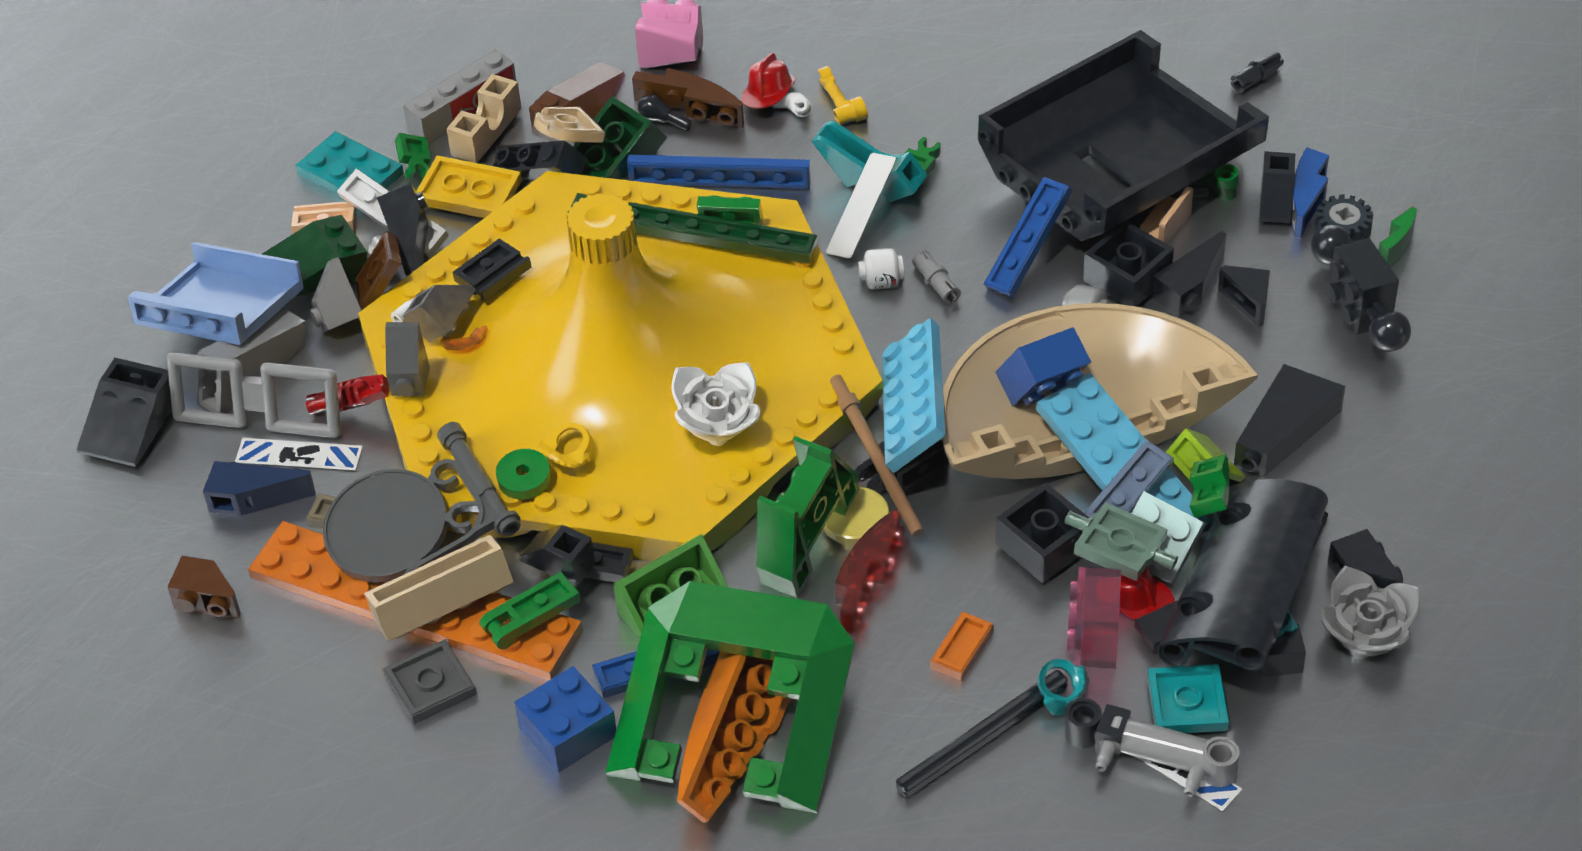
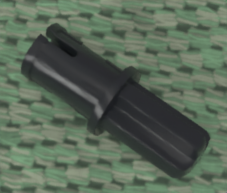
[1230,52,1284,93]

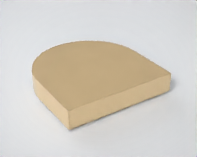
[534,107,605,142]

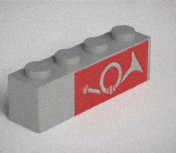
[403,49,517,144]

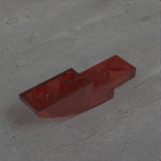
[835,510,905,636]

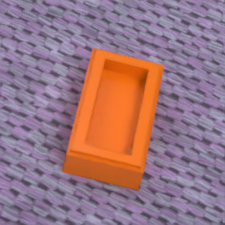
[930,611,994,681]

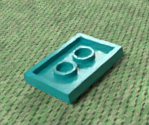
[295,131,404,195]

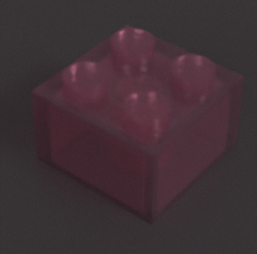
[1067,567,1121,669]

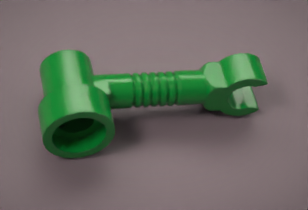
[1196,164,1239,200]

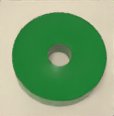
[496,448,551,500]

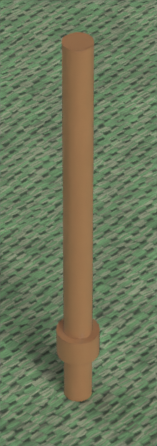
[830,375,924,538]

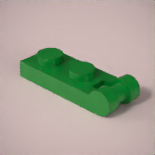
[479,571,581,649]

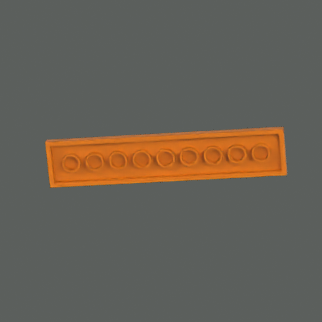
[248,521,583,680]

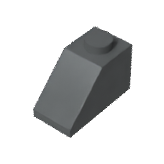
[385,322,430,396]

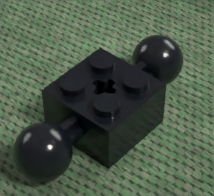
[1311,225,1411,352]

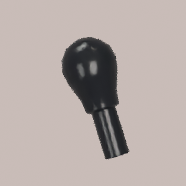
[637,94,692,131]

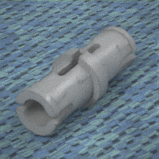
[912,250,961,304]

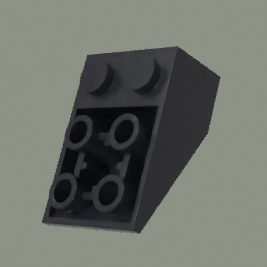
[76,357,172,467]

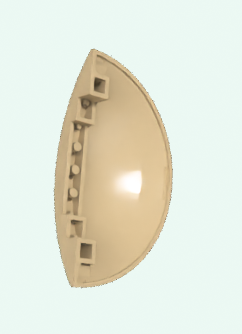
[941,303,1258,479]

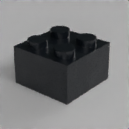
[1083,221,1174,307]
[995,482,1089,583]

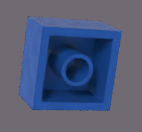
[995,327,1091,407]
[514,666,617,773]

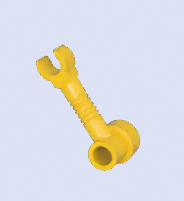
[817,66,869,125]

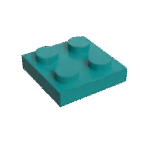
[1147,664,1229,733]

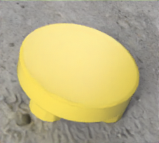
[824,487,889,551]

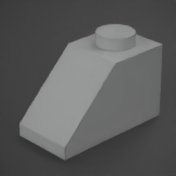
[310,257,361,332]

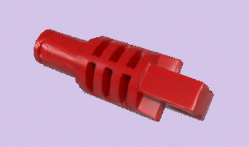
[305,374,389,415]

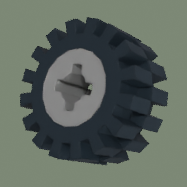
[1314,194,1373,242]

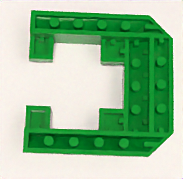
[605,581,855,814]

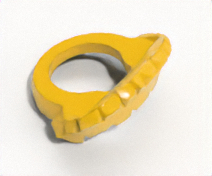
[539,423,592,468]

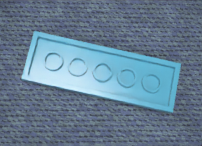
[882,317,945,473]
[1035,373,1213,532]

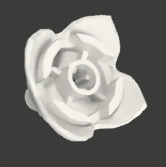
[671,362,761,446]

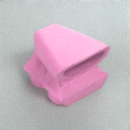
[635,0,703,69]

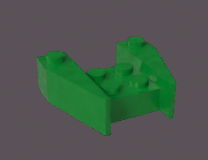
[756,436,860,598]

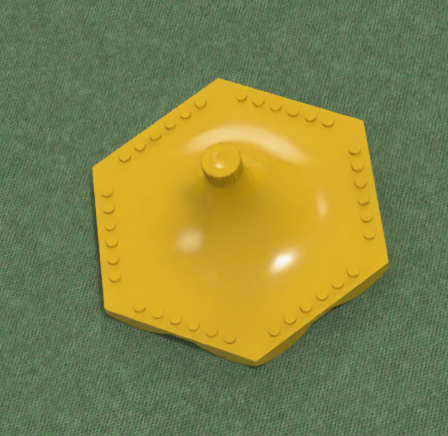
[358,171,883,561]

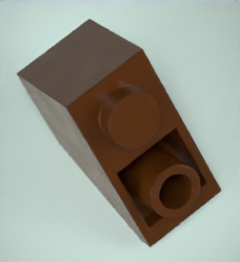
[167,556,241,618]

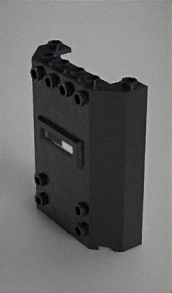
[978,30,1269,241]

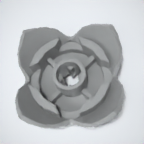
[1321,566,1421,659]

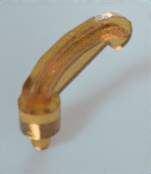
[440,325,488,350]

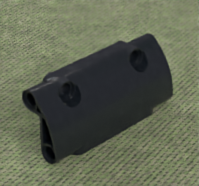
[1157,479,1328,670]

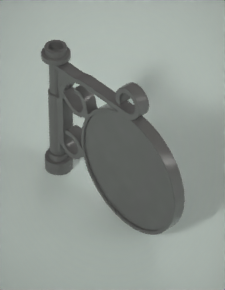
[323,422,521,582]

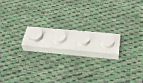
[337,169,449,259]

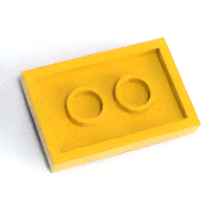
[416,155,522,218]

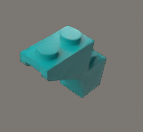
[811,121,927,202]

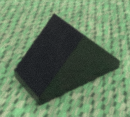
[1218,265,1270,327]

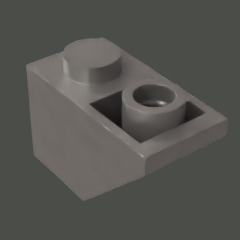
[402,285,476,342]

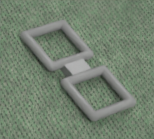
[166,353,341,438]

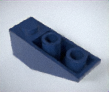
[203,461,316,516]

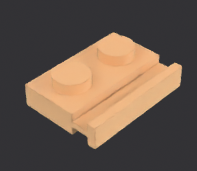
[291,201,357,234]

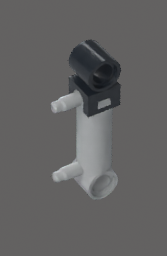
[1065,698,1240,797]

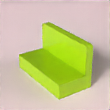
[1165,428,1245,482]

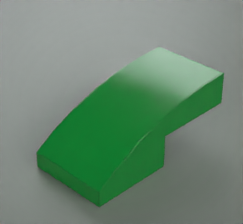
[1378,206,1417,268]
[1189,454,1229,517]

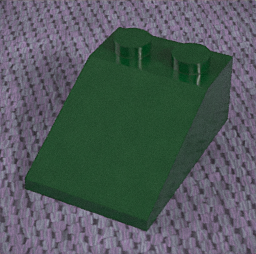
[573,96,667,180]
[262,215,367,297]

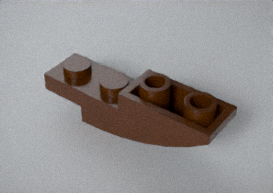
[632,68,744,128]

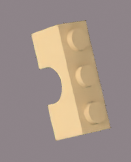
[446,74,522,163]

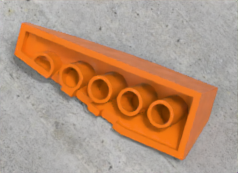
[677,651,790,823]

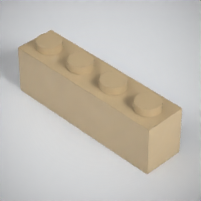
[364,535,514,641]

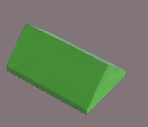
[613,534,728,639]

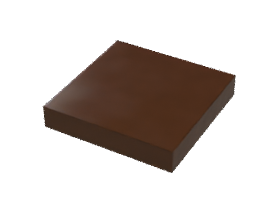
[355,231,401,310]

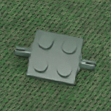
[1065,502,1178,581]

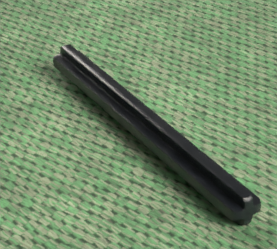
[896,670,1068,797]

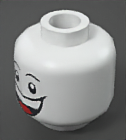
[858,248,904,290]

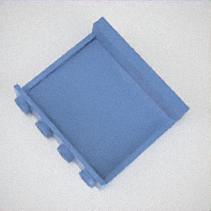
[128,242,304,345]

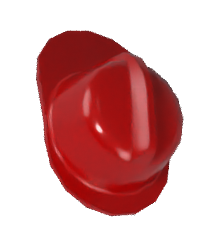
[740,53,796,109]
[1096,567,1175,621]

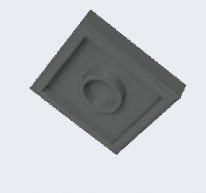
[382,639,477,724]

